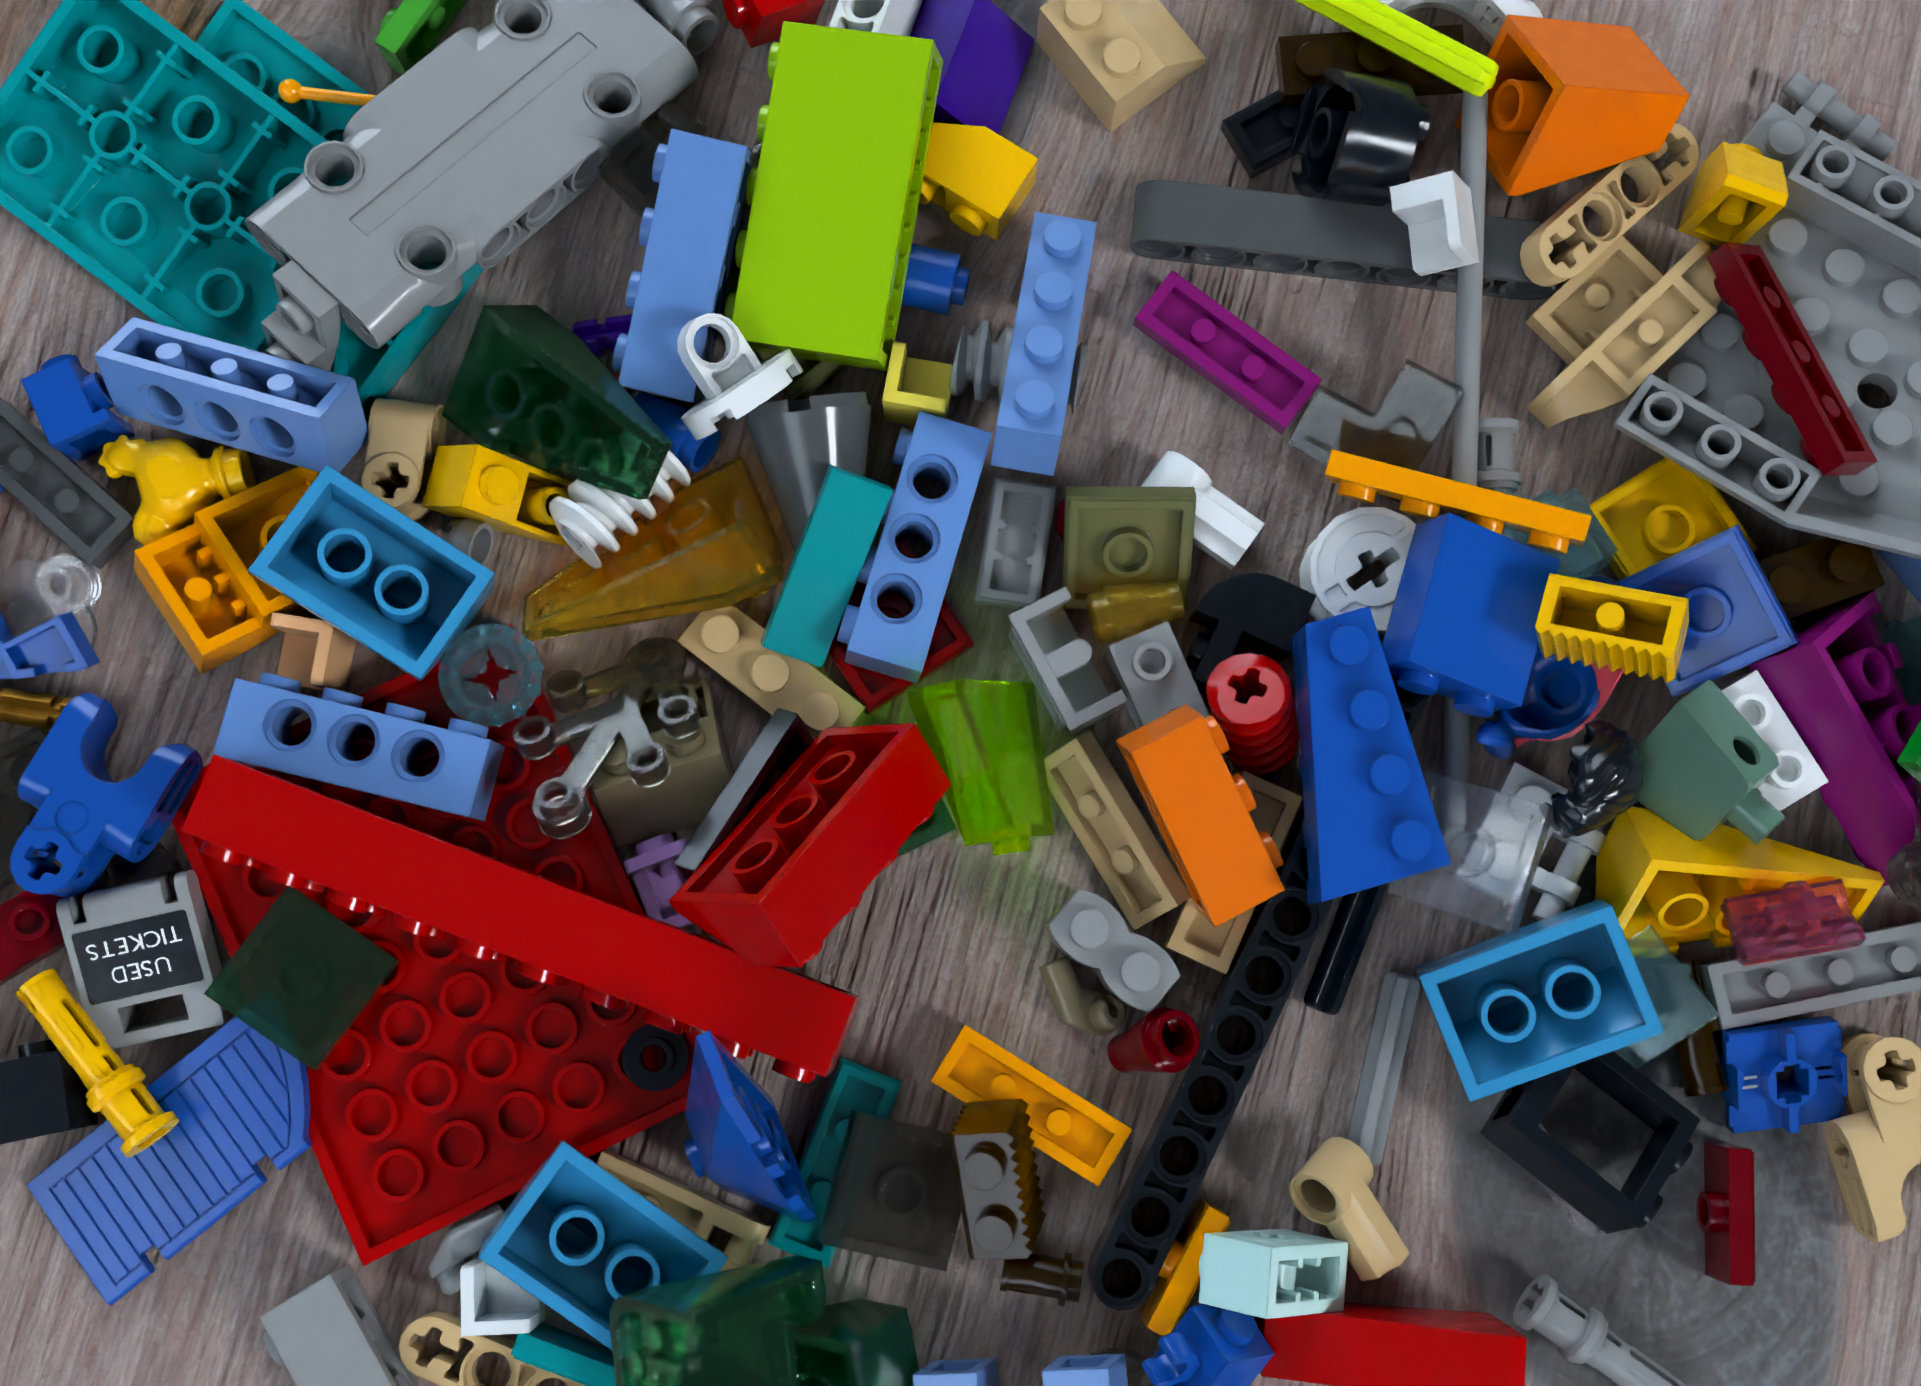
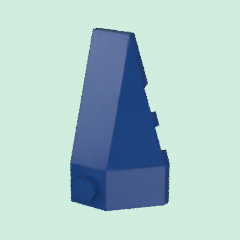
[684,1030,819,1223]

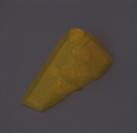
[522,456,784,642]

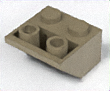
[586,677,735,848]

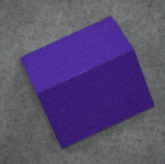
[910,0,1035,134]

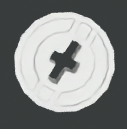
[1299,507,1416,638]

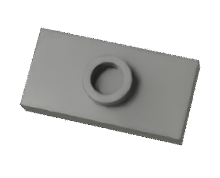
[975,477,1056,610]

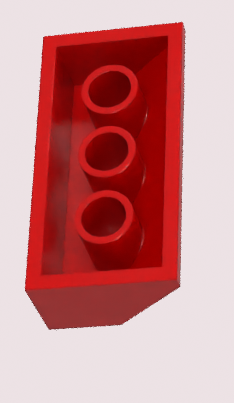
[669,723,952,968]

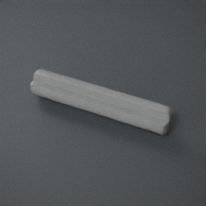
[1346,972,1421,1166]

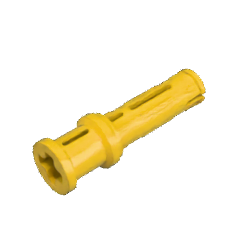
[15,968,179,1158]

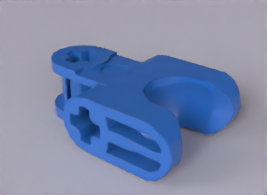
[10,693,203,897]

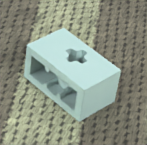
[1199,1229,1349,1319]

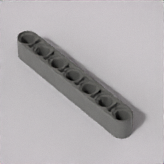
[1130,180,1559,300]

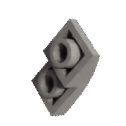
[261,259,341,371]

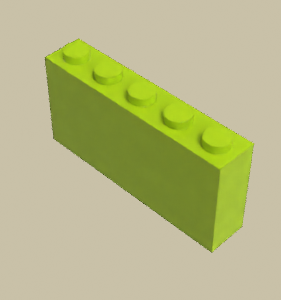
[724,21,943,371]

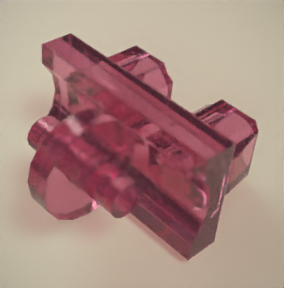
[1720,879,1866,966]

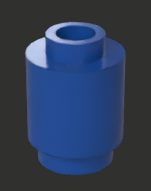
[901,243,971,316]

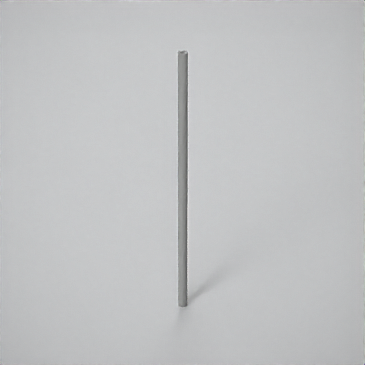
[1441,91,1488,851]

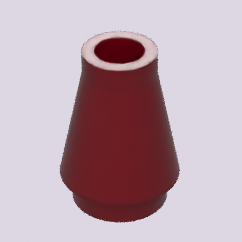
[1108,1007,1200,1073]

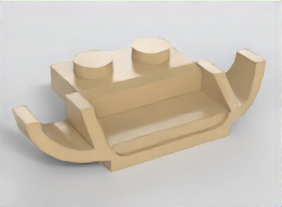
[1525,235,1721,429]

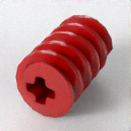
[1206,653,1299,776]

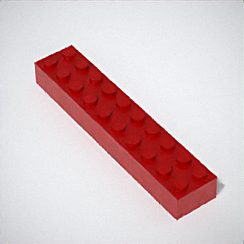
[181,754,861,1084]

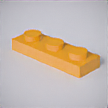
[931,1024,1132,1187]

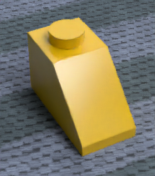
[1677,141,1789,246]

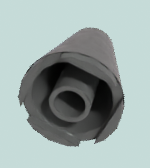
[746,392,872,553]

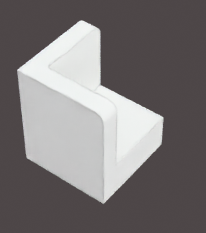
[1390,170,1479,276]
[460,1256,545,1337]

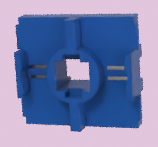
[1719,1016,1848,1134]

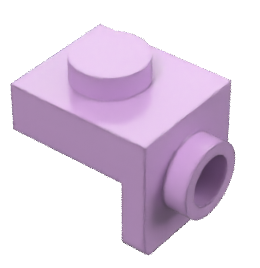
[623,833,694,928]

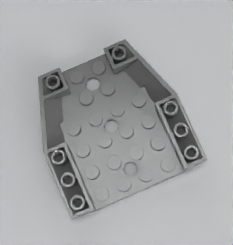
[1613,129,1921,560]

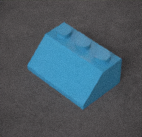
[248,465,495,682]
[1414,899,1665,1102]
[478,1140,728,1374]

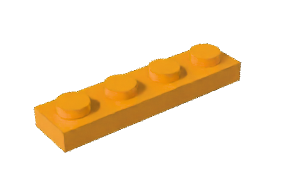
[1325,449,1592,554]

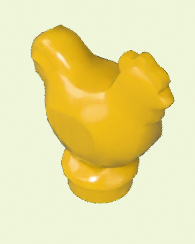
[98,435,256,546]

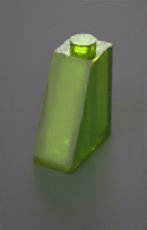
[907,678,1054,856]

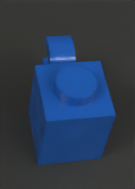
[1141,1304,1275,1386]

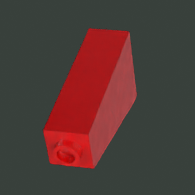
[1252,1302,1527,1386]

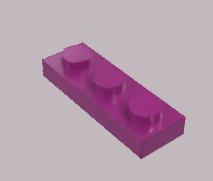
[1133,270,1322,435]

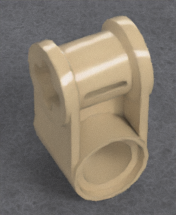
[361,398,447,522]

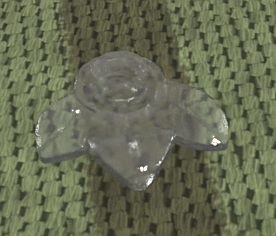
[0,554,101,673]

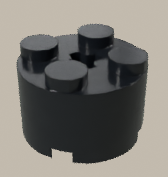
[1291,67,1430,206]

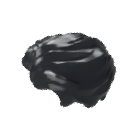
[1542,719,1644,839]

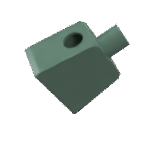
[1636,679,1785,845]

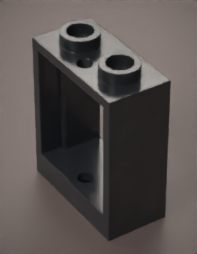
[1480,1051,1701,1234]

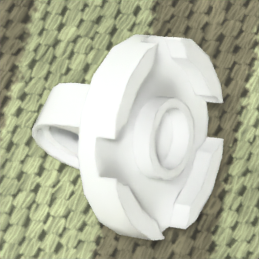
[677,313,803,440]

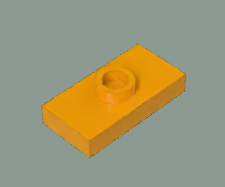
[1140,1198,1231,1336]

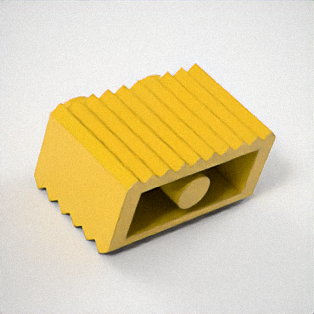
[1535,573,1689,683]

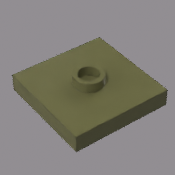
[1061,486,1196,610]

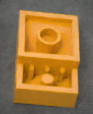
[134,466,319,675]

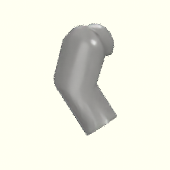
[429,1202,504,1295]

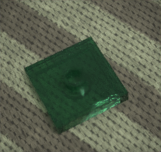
[204,886,400,1071]

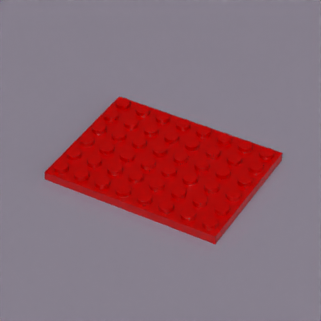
[172,624,702,1266]

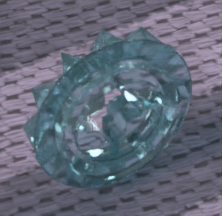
[438,623,544,727]

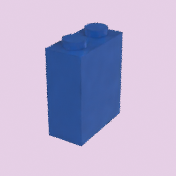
[1382,512,1560,718]

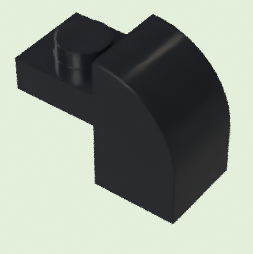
[1185,573,1317,696]

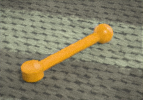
[278,78,376,106]

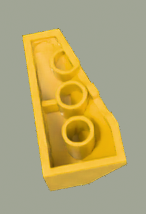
[1595,807,1885,958]

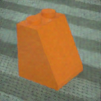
[1454,14,1691,196]

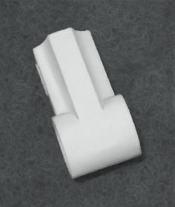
[1141,451,1265,570]

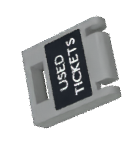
[56,869,235,1049]

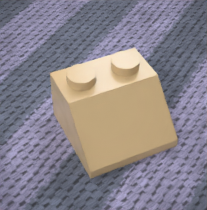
[1036,0,1206,133]

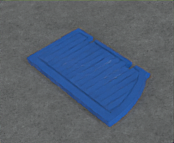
[27,989,313,1305]

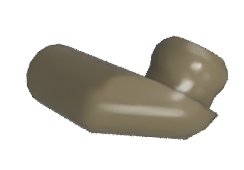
[1039,956,1126,1035]

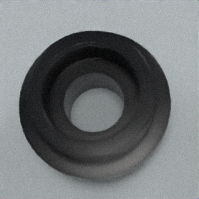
[622,1024,690,1091]

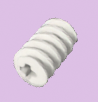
[549,430,691,569]

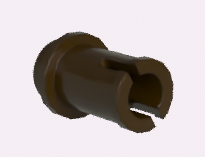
[1000,1252,1084,1307]

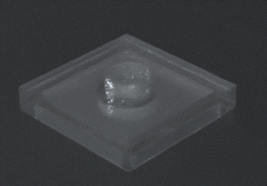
[1388,770,1553,935]

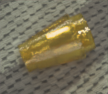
[1086,580,1185,644]

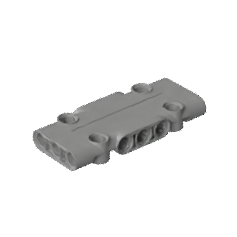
[245,0,699,349]

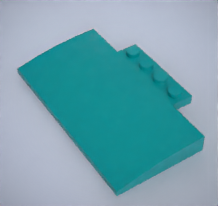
[0,0,484,419]

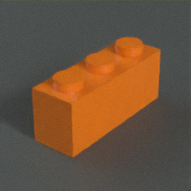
[1116,704,1285,927]

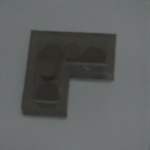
[1287,359,1463,503]

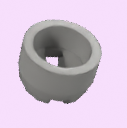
[441,518,494,566]

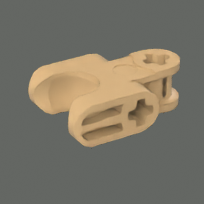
[1824,1033,1921,1243]

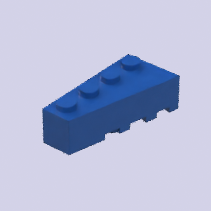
[1292,606,1451,904]

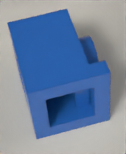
[21,354,135,462]

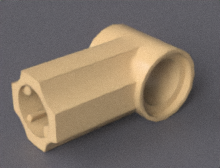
[1289,1137,1410,1282]

